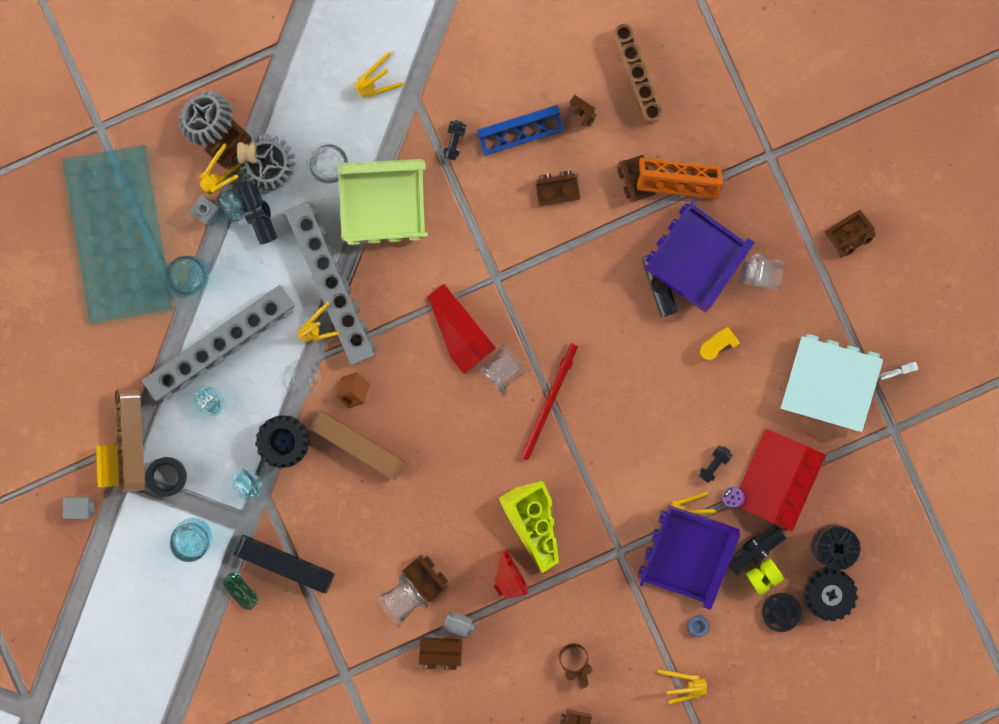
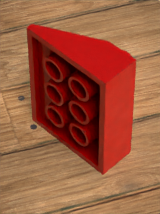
[739,428,826,531]

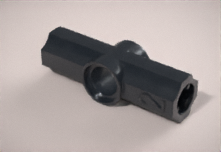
[237,180,278,245]
[641,255,678,317]
[729,524,787,576]

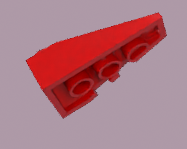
[428,284,496,374]
[494,549,528,599]

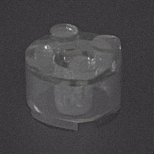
[739,254,786,291]

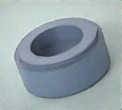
[688,615,709,637]

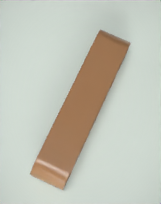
[613,23,662,123]
[115,388,145,492]
[308,410,406,480]

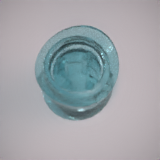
[166,255,209,296]
[170,518,212,562]

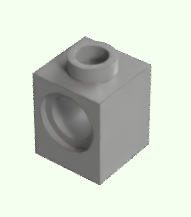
[189,195,221,226]
[63,496,96,519]

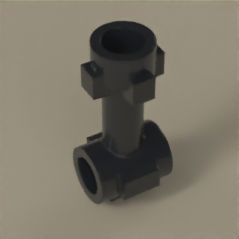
[443,120,467,161]
[699,445,733,484]

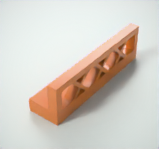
[636,158,723,199]

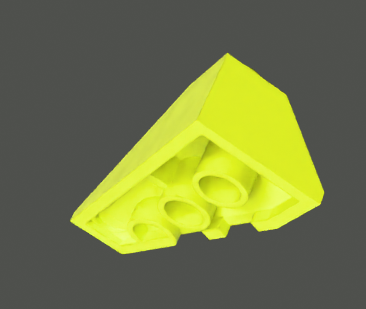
[499,481,559,573]

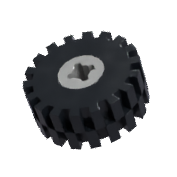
[803,567,858,621]

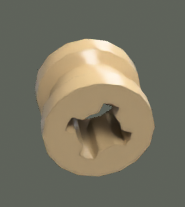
[237,142,257,164]

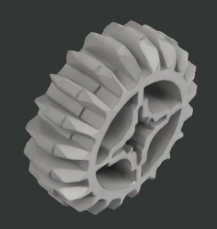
[178,90,234,146]
[239,134,296,191]

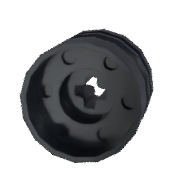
[811,524,861,571]

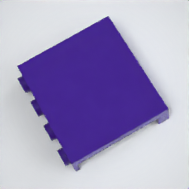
[644,199,755,312]
[637,505,740,610]

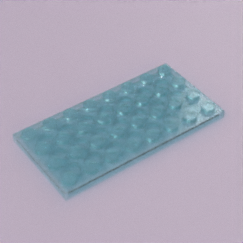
[63,145,173,323]

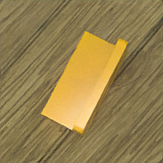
[96,444,119,488]

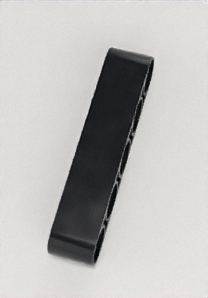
[233,534,335,594]

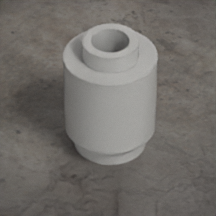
[443,612,476,638]

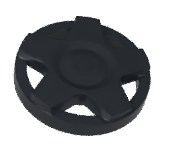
[762,593,801,632]

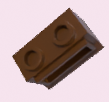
[205,120,252,169]

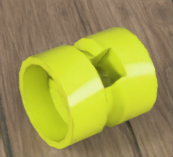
[745,557,785,596]

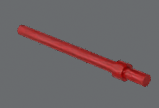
[521,343,579,460]

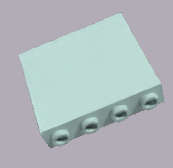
[781,334,884,432]

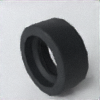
[145,457,187,497]

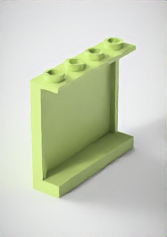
[338,159,428,245]

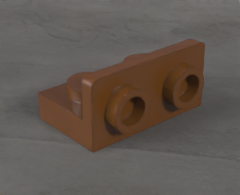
[570,95,597,129]
[617,155,656,202]
[535,170,581,206]
[825,210,875,258]
[402,554,448,603]

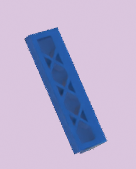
[477,105,564,156]

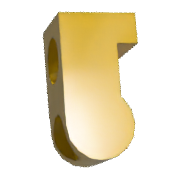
[699,326,740,360]

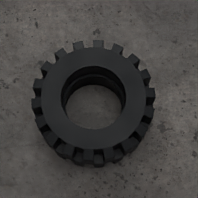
[255,415,310,468]

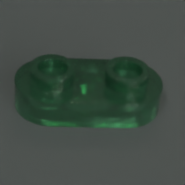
[222,573,258,610]

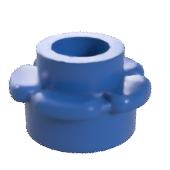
[274,431,294,452]

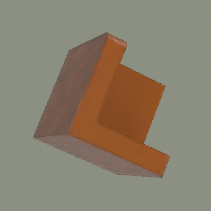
[335,372,369,409]

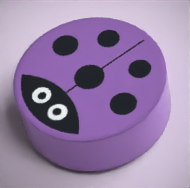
[723,487,745,509]

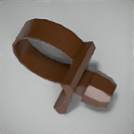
[559,643,593,689]

